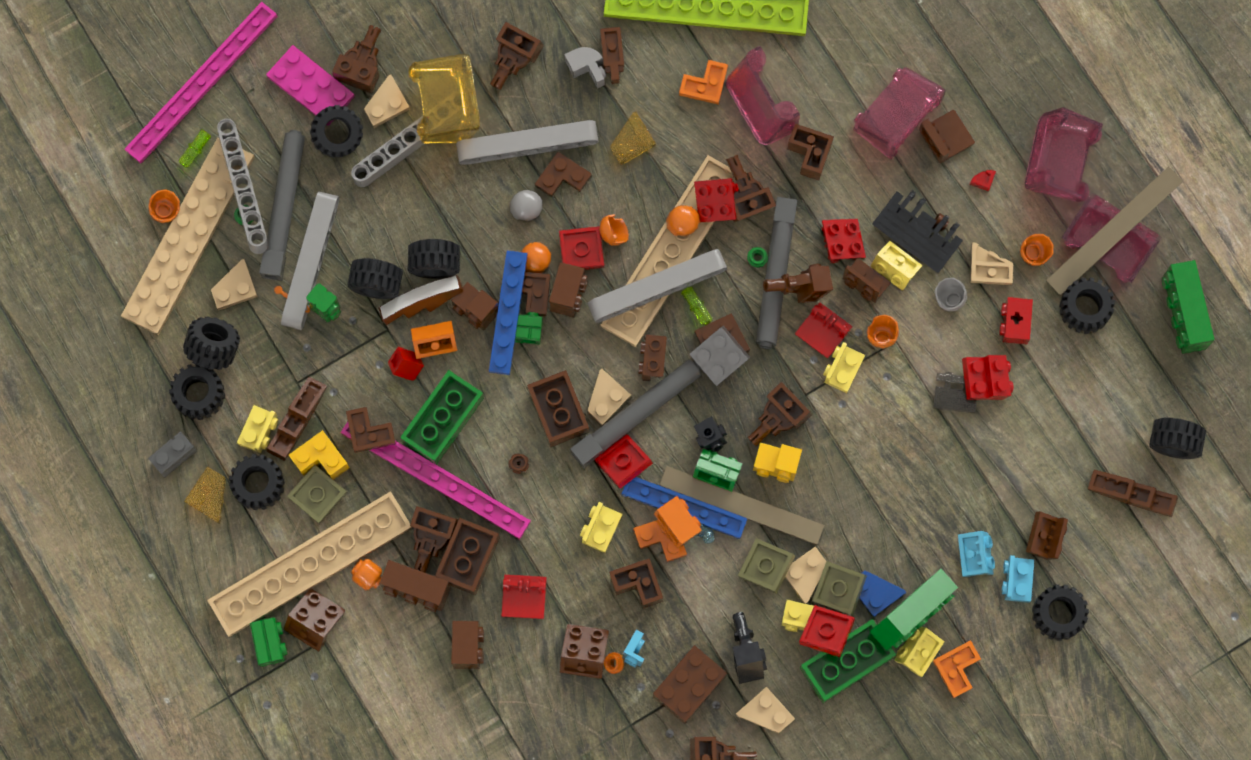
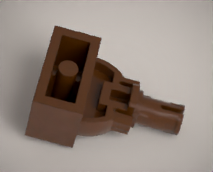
[490,22,544,90]
[332,25,381,94]
[726,155,776,223]
[763,264,833,303]
[747,382,812,447]
[410,506,459,573]
[690,737,757,760]

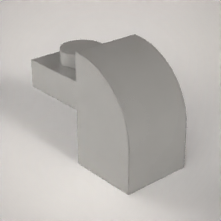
[564,47,606,89]

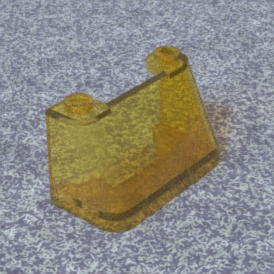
[408,54,480,143]

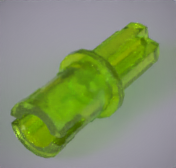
[178,129,211,168]
[681,286,712,326]

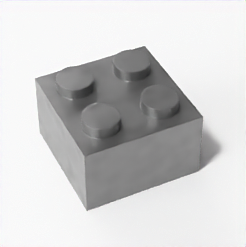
[690,325,750,386]

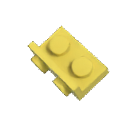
[871,241,923,290]
[823,342,865,393]
[237,405,279,454]
[580,502,622,553]
[781,600,814,632]
[895,627,945,677]

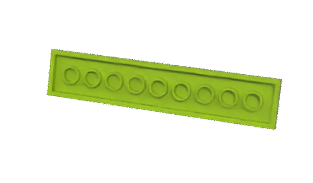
[604,0,809,36]

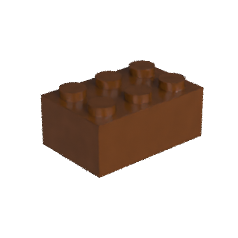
[527,370,589,448]
[435,518,500,596]
[379,560,451,613]
[653,645,727,724]

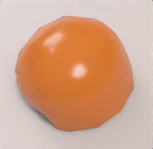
[149,189,180,223]
[666,205,700,236]
[599,214,629,246]
[1020,234,1054,266]
[521,242,551,273]
[867,315,899,349]

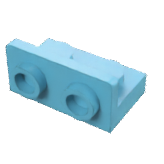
[958,531,995,577]
[1002,555,1034,603]
[622,630,645,667]

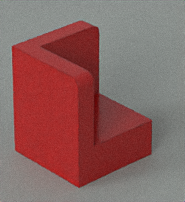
[388,347,424,381]

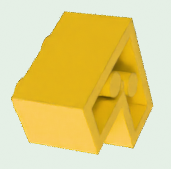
[289,430,349,480]
[753,443,802,483]

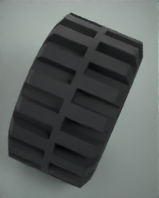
[310,105,363,158]
[408,239,460,279]
[347,258,403,299]
[1059,278,1115,334]
[183,317,240,370]
[169,364,225,420]
[1149,418,1207,459]
[229,454,285,511]
[1032,585,1089,641]

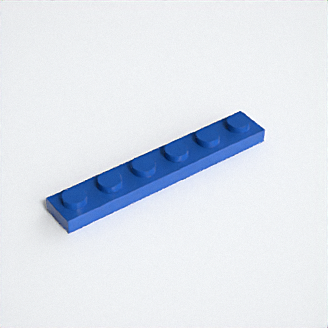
[489,251,528,375]
[622,477,747,539]

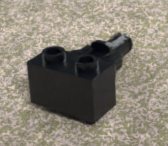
[732,612,767,684]

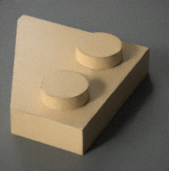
[364,75,410,128]
[970,242,1013,285]
[211,259,258,311]
[587,369,631,426]
[785,546,826,604]
[736,687,795,734]

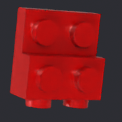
[962,355,1014,400]

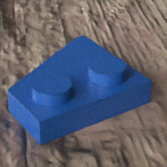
[859,571,906,618]

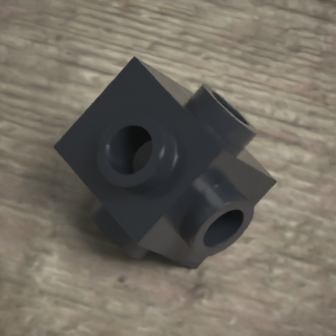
[694,416,727,452]

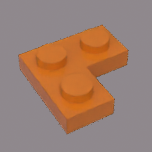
[679,60,728,105]
[633,520,687,562]
[933,640,981,699]

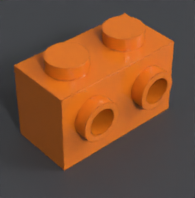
[411,321,457,359]
[654,496,702,548]

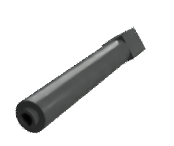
[260,130,305,281]
[756,197,797,349]
[570,359,702,469]

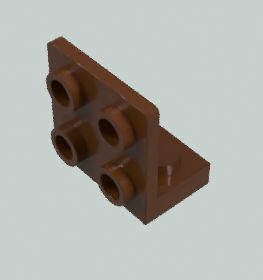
[919,110,975,164]
[842,258,891,303]
[283,589,345,652]
[560,624,609,679]

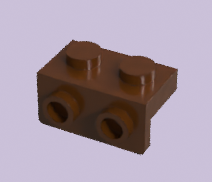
[638,335,667,381]
[1026,511,1068,560]

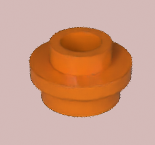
[604,652,624,674]

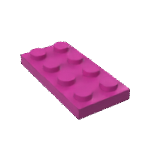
[266,45,355,126]

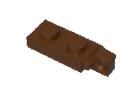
[600,27,624,84]

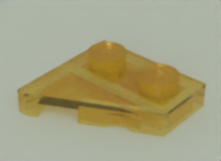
[610,111,656,165]
[184,466,226,524]

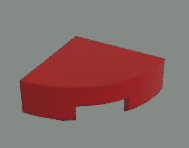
[969,170,996,192]

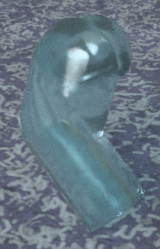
[695,525,715,544]

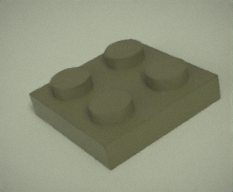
[287,465,347,524]
[738,538,795,594]
[812,561,867,616]

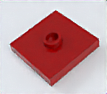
[559,226,604,270]
[594,434,653,489]
[799,605,855,657]

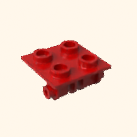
[694,178,739,223]
[821,219,866,263]
[795,302,853,359]
[501,574,547,619]

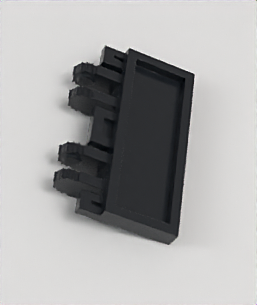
[872,190,963,273]

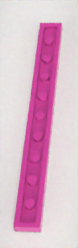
[125,2,278,164]
[341,421,531,540]

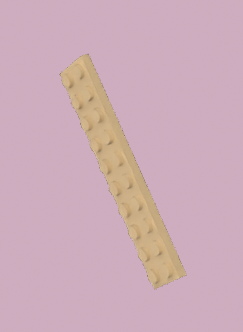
[121,137,255,335]
[601,155,733,347]
[207,491,412,637]

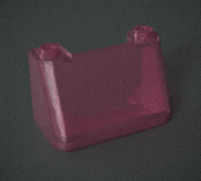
[726,46,800,145]
[853,67,946,160]
[1024,107,1103,202]
[1062,193,1161,283]

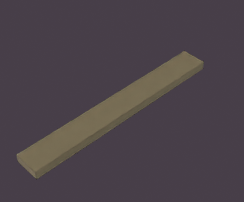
[1046,166,1183,296]
[659,466,824,546]

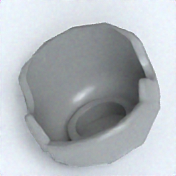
[510,190,543,221]
[934,278,967,312]

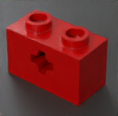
[999,297,1033,345]

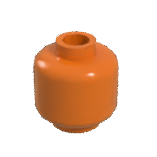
[351,559,382,590]

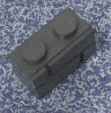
[148,431,197,478]

